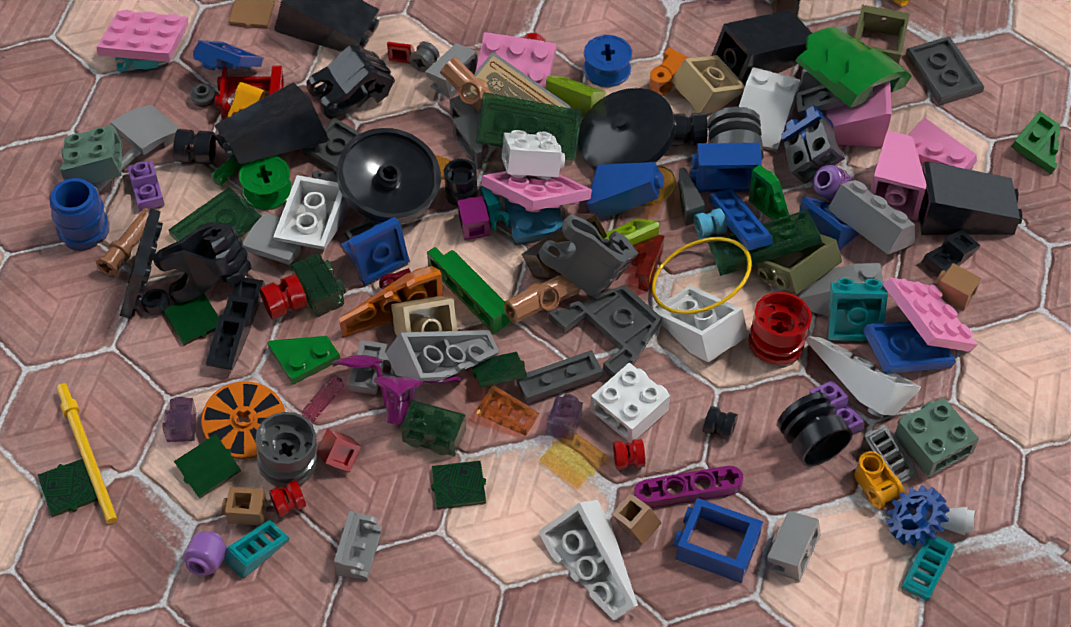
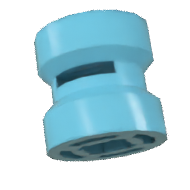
[694,208,727,239]

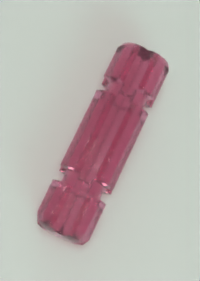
[302,375,344,422]

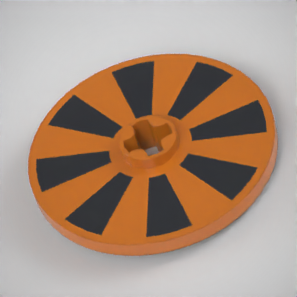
[201,381,285,459]

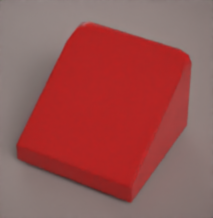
[387,42,415,64]

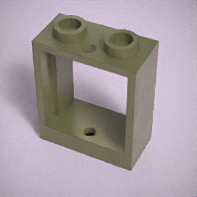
[854,5,910,64]
[756,232,842,294]

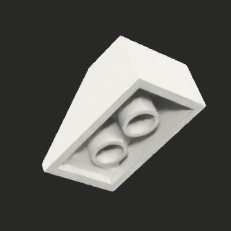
[739,67,800,153]
[273,175,349,250]
[653,285,748,362]

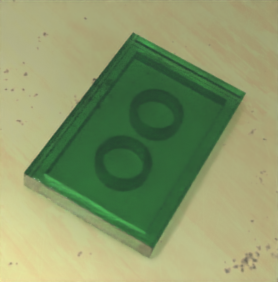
[168,187,262,241]

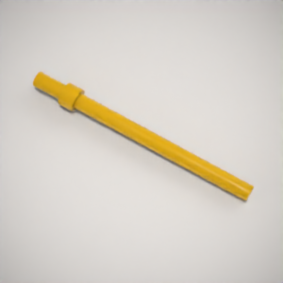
[57,383,118,524]

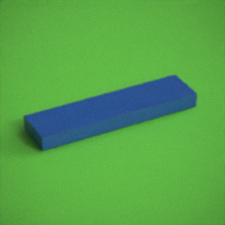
[709,188,773,251]

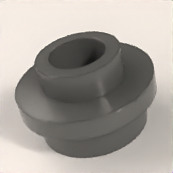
[190,84,215,107]

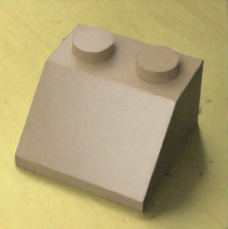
[671,55,745,113]
[391,296,457,337]

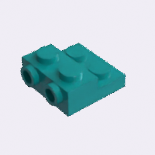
[827,278,888,341]

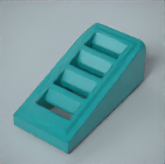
[224,519,289,578]
[901,536,955,601]

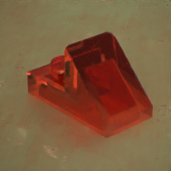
[631,235,665,292]

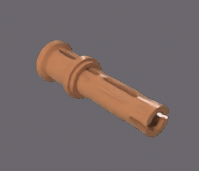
[96,208,150,276]

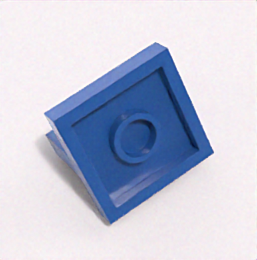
[341,217,410,285]

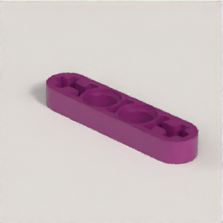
[634,466,743,508]

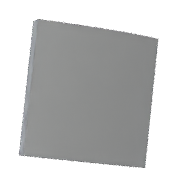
[110,105,181,155]
[242,213,302,265]

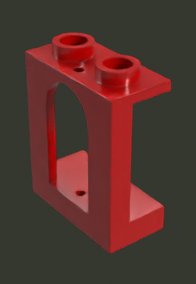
[215,66,285,120]

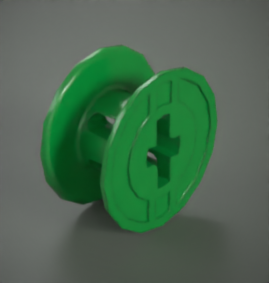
[239,156,292,210]

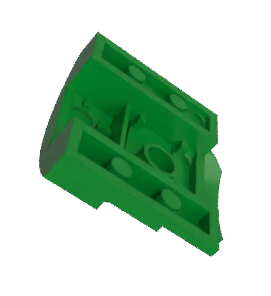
[796,27,912,108]

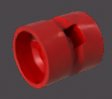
[259,274,308,320]

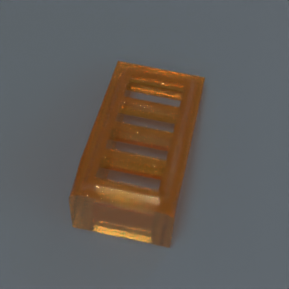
[476,385,540,436]

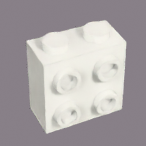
[501,130,565,180]
[590,363,670,443]

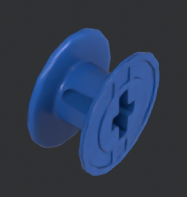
[583,35,632,87]

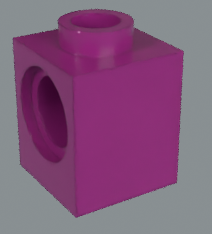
[458,196,490,241]

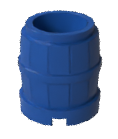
[50,178,110,250]

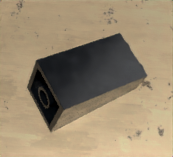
[274,0,380,52]
[711,10,812,85]
[214,82,330,164]
[919,162,1023,235]

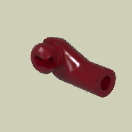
[379,268,411,289]

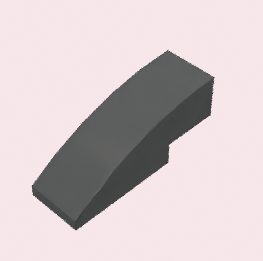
[449,96,483,169]

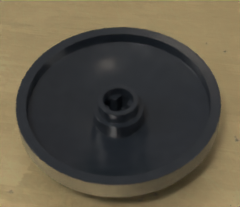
[577,88,676,171]
[337,128,441,222]

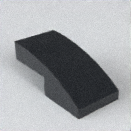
[922,229,981,276]

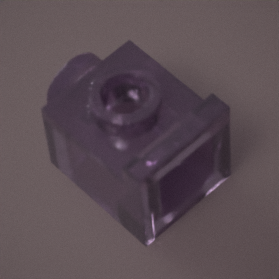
[547,394,583,441]
[162,397,197,442]

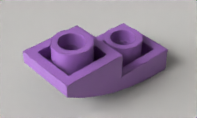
[127,161,165,212]
[810,380,864,434]

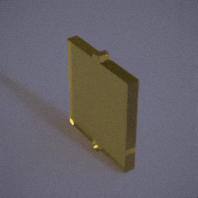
[540,429,608,489]

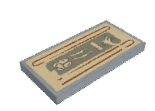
[471,52,572,113]

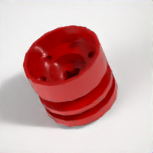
[748,292,812,365]

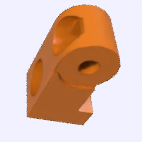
[649,47,689,96]

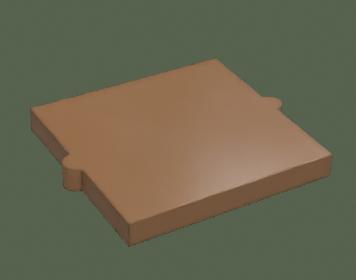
[229,0,276,28]

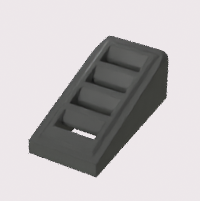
[678,167,705,226]
[860,425,919,485]

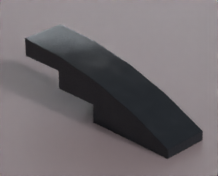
[205,277,265,370]

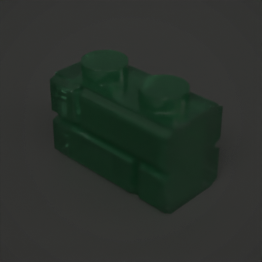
[291,253,346,317]

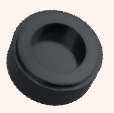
[141,289,170,314]

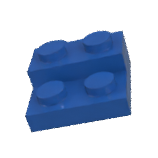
[193,40,264,71]

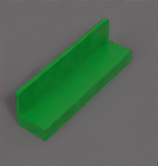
[427,247,511,334]

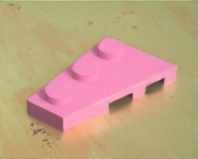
[908,117,977,170]

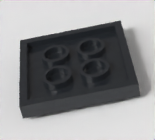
[119,208,163,319]

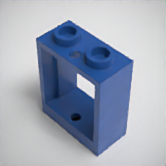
[690,143,762,193]
[673,498,763,583]

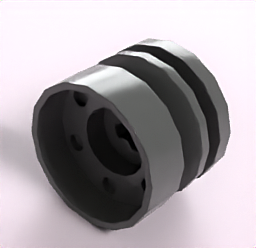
[707,107,764,160]
[255,412,317,487]

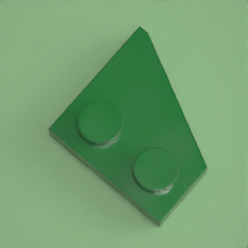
[1011,111,1060,174]
[748,164,792,228]
[267,336,341,385]

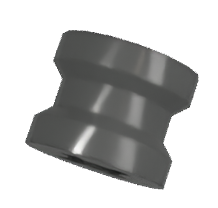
[409,41,440,73]

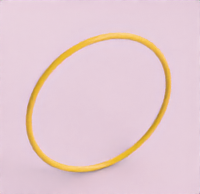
[651,237,752,314]

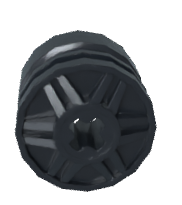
[777,392,853,467]

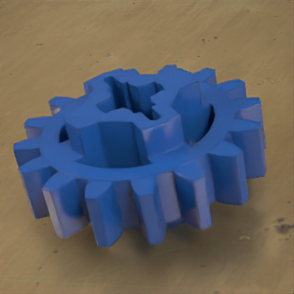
[886,485,950,547]

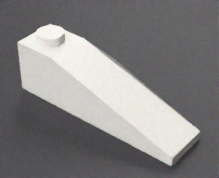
[806,336,921,418]
[538,500,638,620]

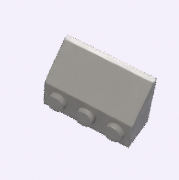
[827,180,915,254]

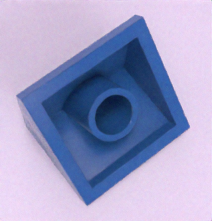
[797,197,859,251]

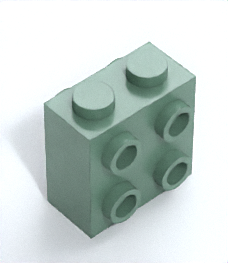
[60,125,122,184]
[894,397,979,478]

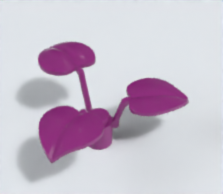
[333,355,461,424]

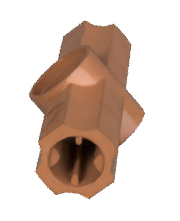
[440,57,498,116]
[503,274,580,323]

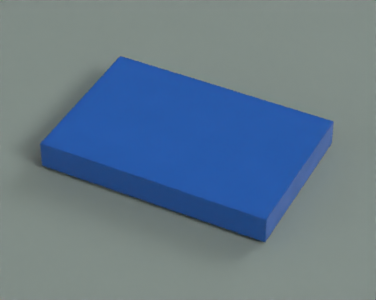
[862,321,956,374]

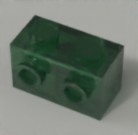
[401,400,466,456]

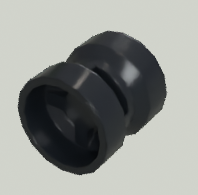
[702,405,738,440]

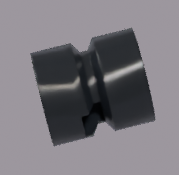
[671,113,708,146]
[173,129,216,164]
[444,158,478,206]

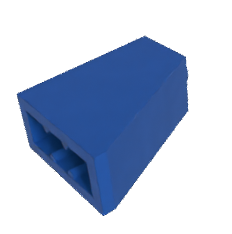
[587,162,664,220]

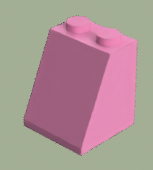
[822,81,892,147]
[870,130,926,221]

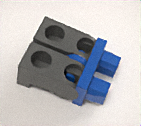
[781,106,845,184]

